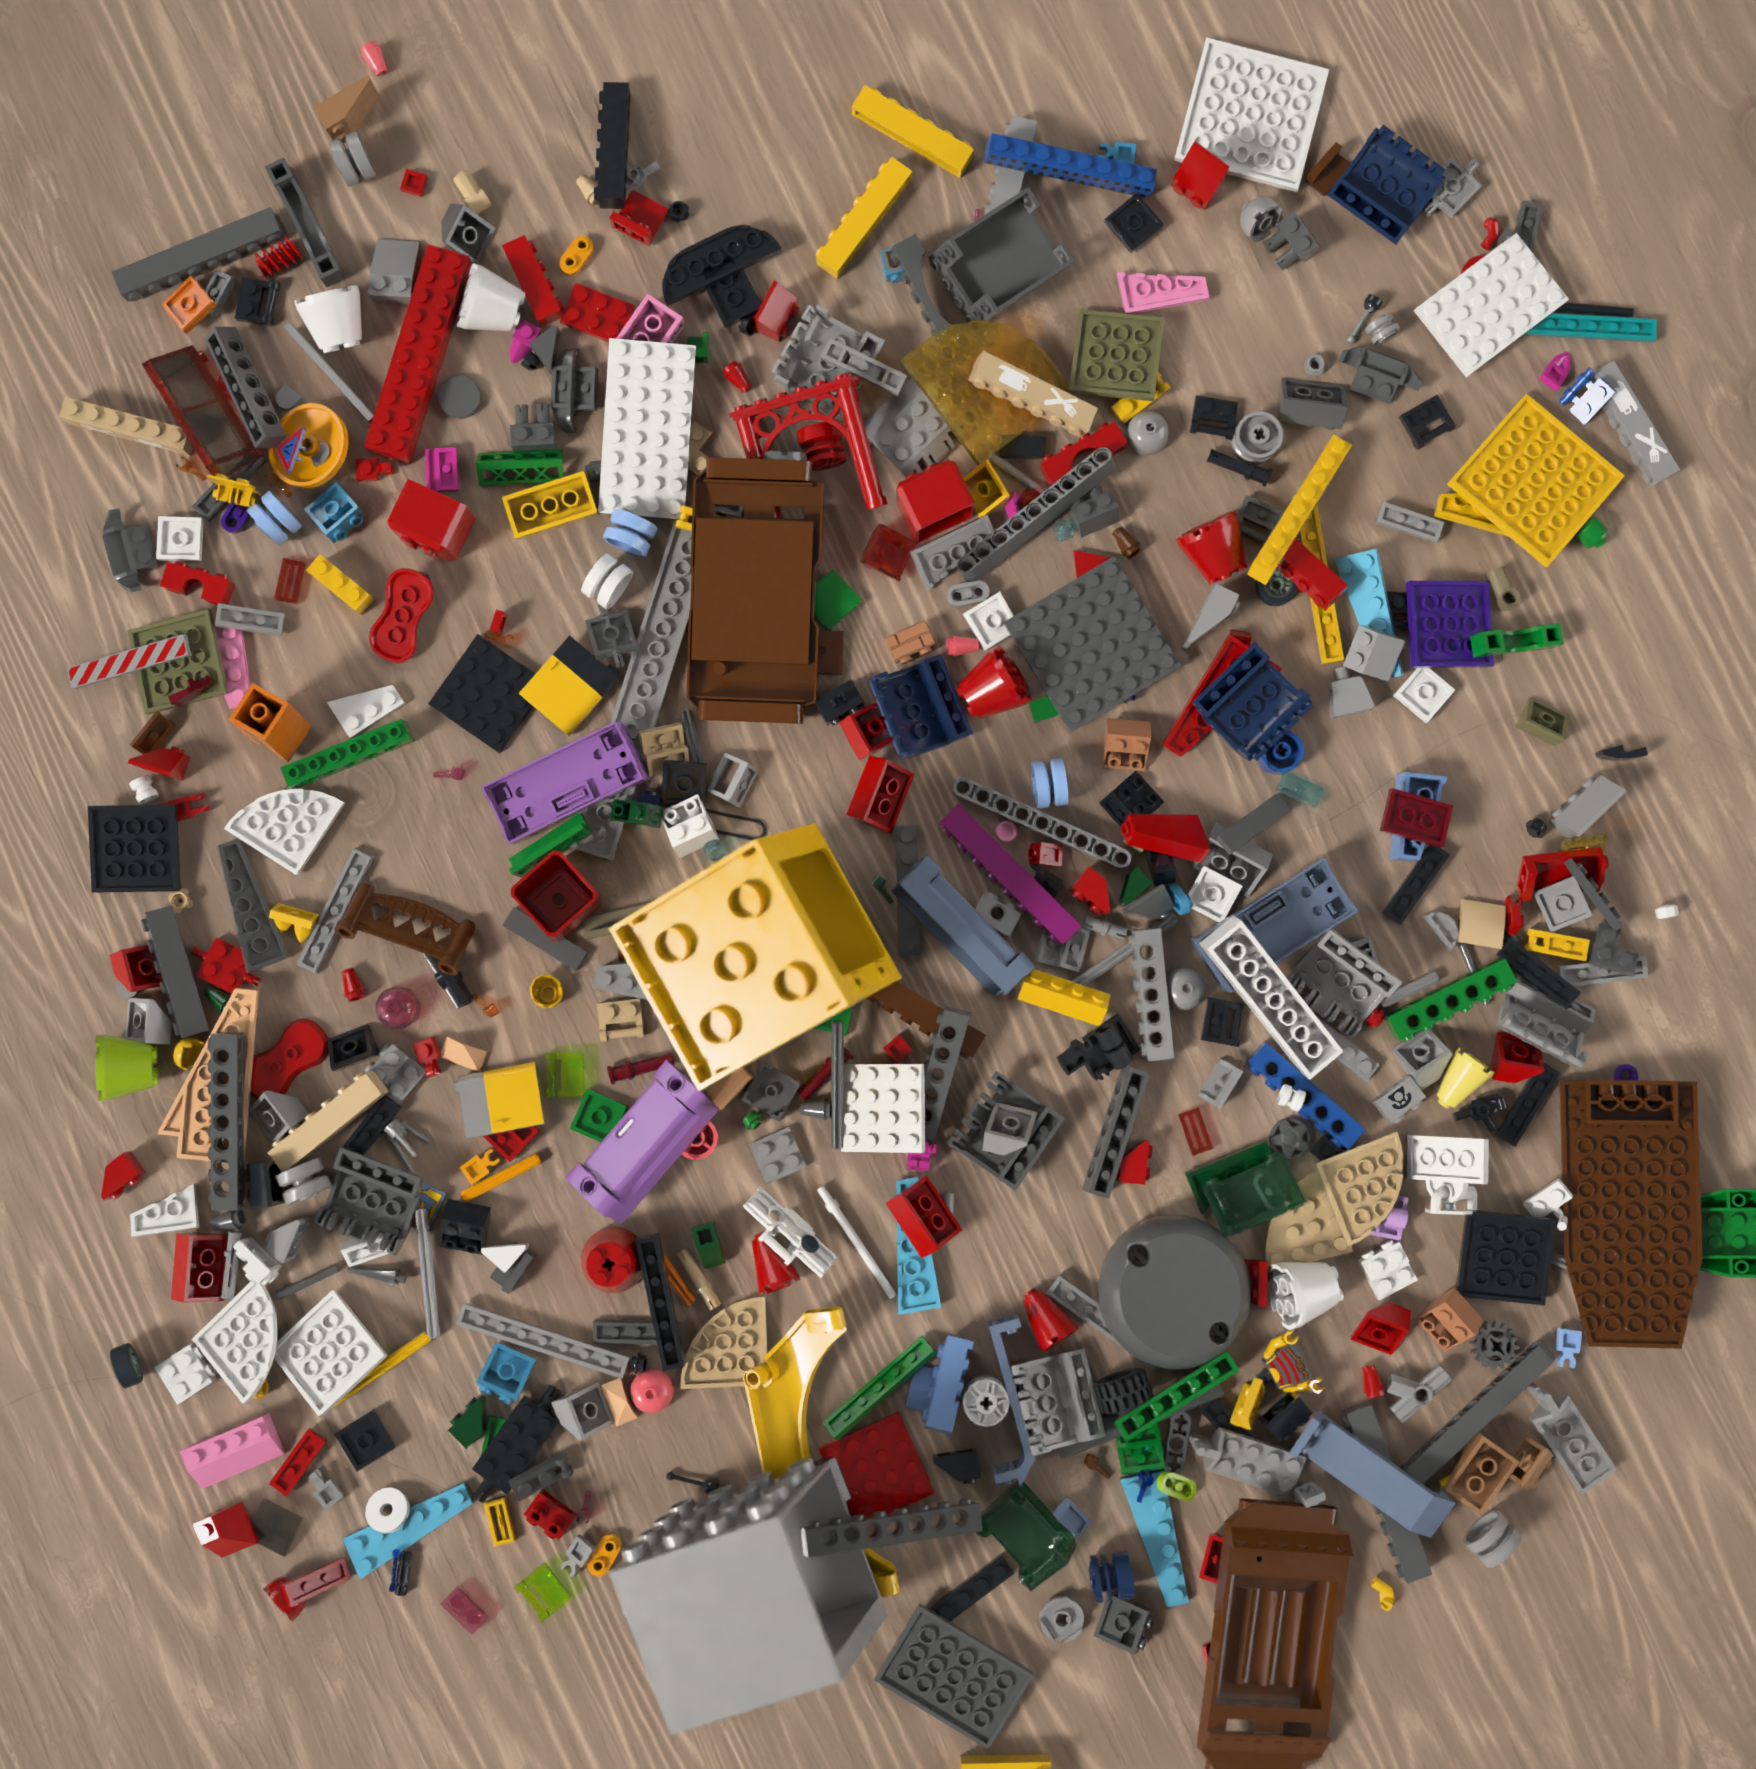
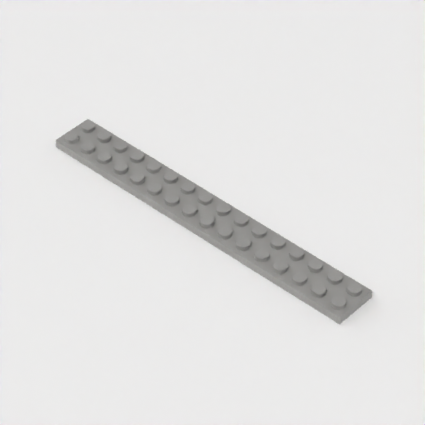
[571,521,692,861]

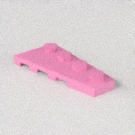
[1117,272,1209,314]
[214,625,250,710]

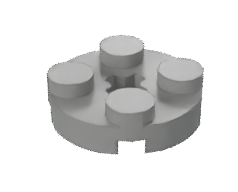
[1040,1595,1084,1642]

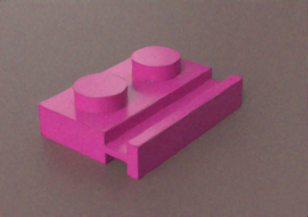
[425,447,459,492]

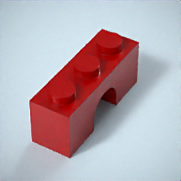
[160,560,235,606]

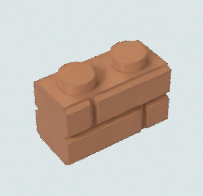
[885,620,935,665]

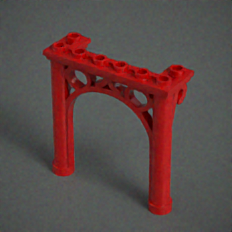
[729,373,888,518]

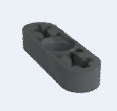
[1164,1412,1191,1475]

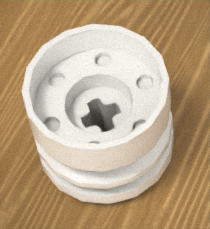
[962,1374,1009,1427]

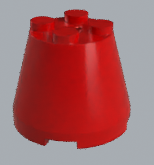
[1176,510,1248,585]
[956,645,1032,719]
[581,1226,643,1293]

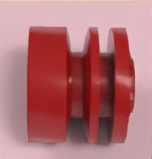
[797,422,847,471]

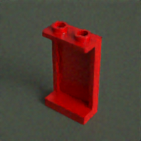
[1517,847,1609,901]

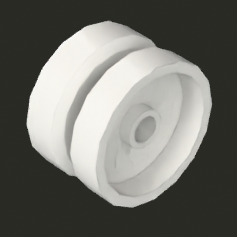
[581,553,633,610]

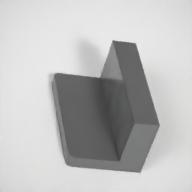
[490,1242,536,1294]

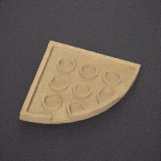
[1314,1131,1403,1246]
[1264,1170,1353,1273]
[681,1296,768,1389]

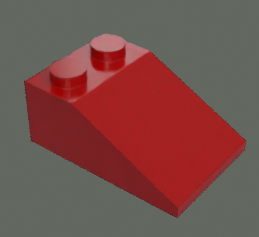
[1171,141,1230,210]
[839,702,894,760]

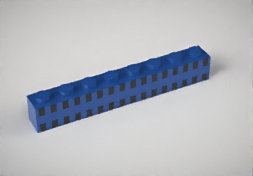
[983,133,1157,198]

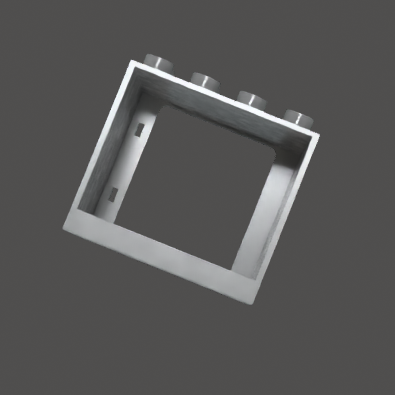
[610,1458,888,1735]

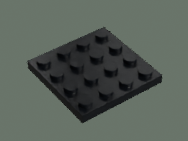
[428,634,535,754]
[88,804,181,893]
[1456,1209,1556,1306]

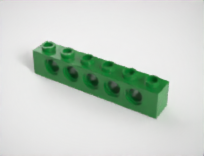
[280,719,415,789]
[1384,958,1517,1042]
[1114,1351,1239,1443]

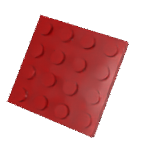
[819,1411,935,1518]

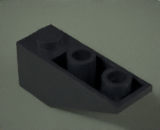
[1145,850,1176,887]

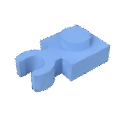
[1555,1328,1582,1368]

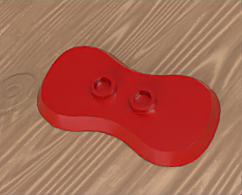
[369,568,434,663]
[250,1018,329,1099]

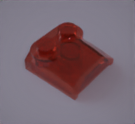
[861,523,918,582]

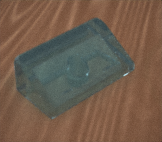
[1275,772,1324,808]

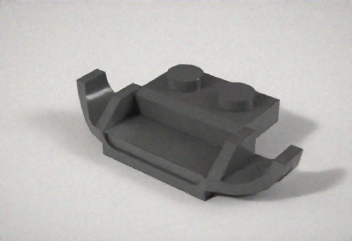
[1339,347,1423,404]
[550,348,599,433]
[102,508,158,592]

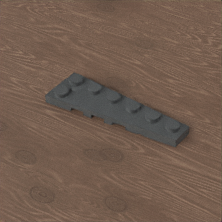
[217,838,289,974]

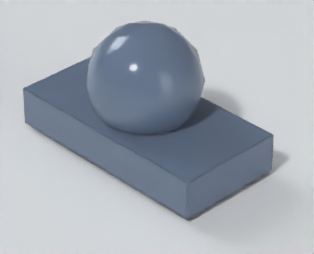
[1053,1497,1091,1539]

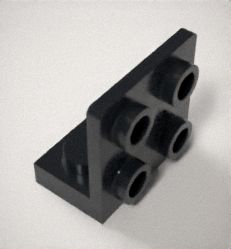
[1099,771,1164,827]

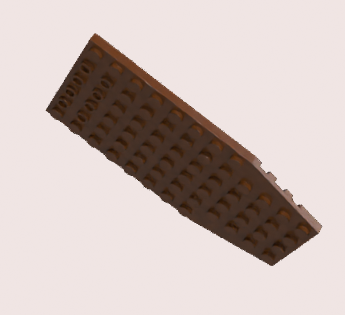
[1560,1080,1702,1349]

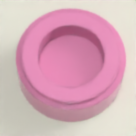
[995,820,1017,842]

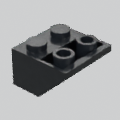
[440,1199,491,1255]

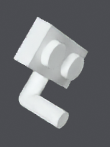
[1523,1178,1573,1231]

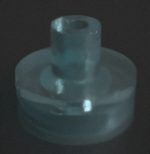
[1053,519,1076,542]
[703,839,726,861]

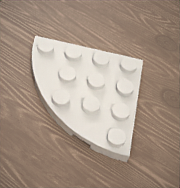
[224,789,345,875]
[192,1282,278,1404]

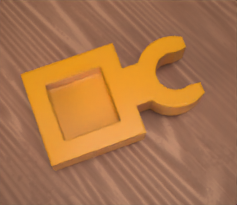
[459,1149,501,1185]

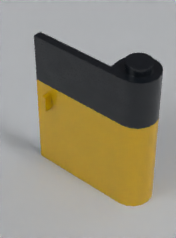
[519,635,620,737]

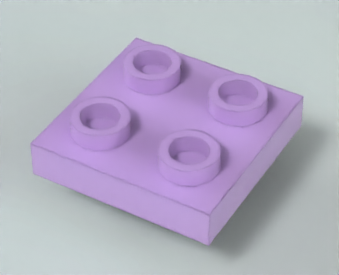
[1370,1195,1408,1241]

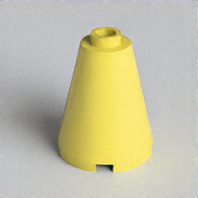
[1436,1047,1495,1109]

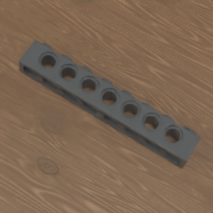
[208,1032,244,1210]
[801,1498,983,1558]

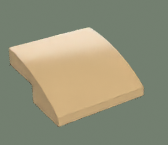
[638,722,690,777]
[1457,899,1506,949]

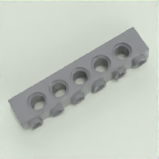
[1129,927,1174,1061]

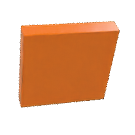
[161,275,217,334]

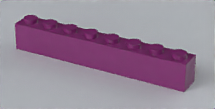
[940,804,1081,946]

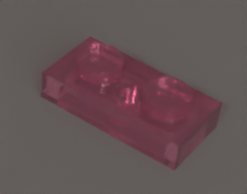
[441,1586,489,1635]

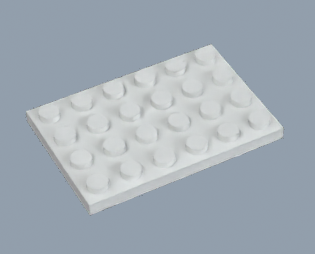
[1414,233,1569,378]

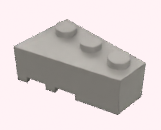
[592,963,648,1000]

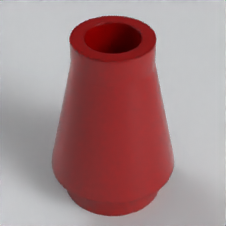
[722,360,752,394]
[341,968,366,1002]
[1362,1365,1386,1399]

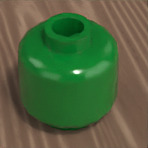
[1575,517,1608,549]

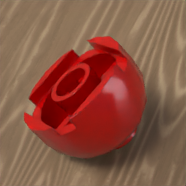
[263,1576,306,1621]

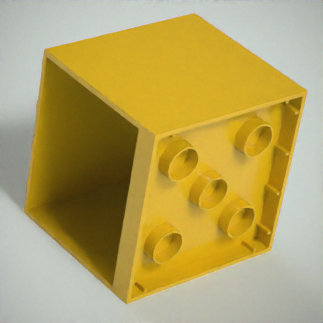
[609,823,902,1091]

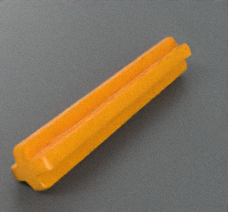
[461,1154,542,1202]

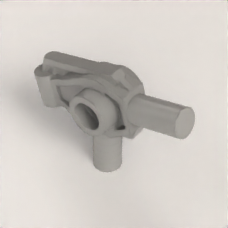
[626,161,660,194]

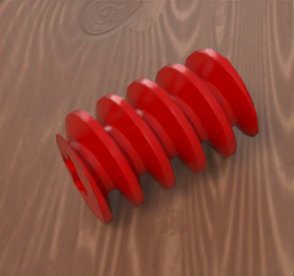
[255,236,304,280]

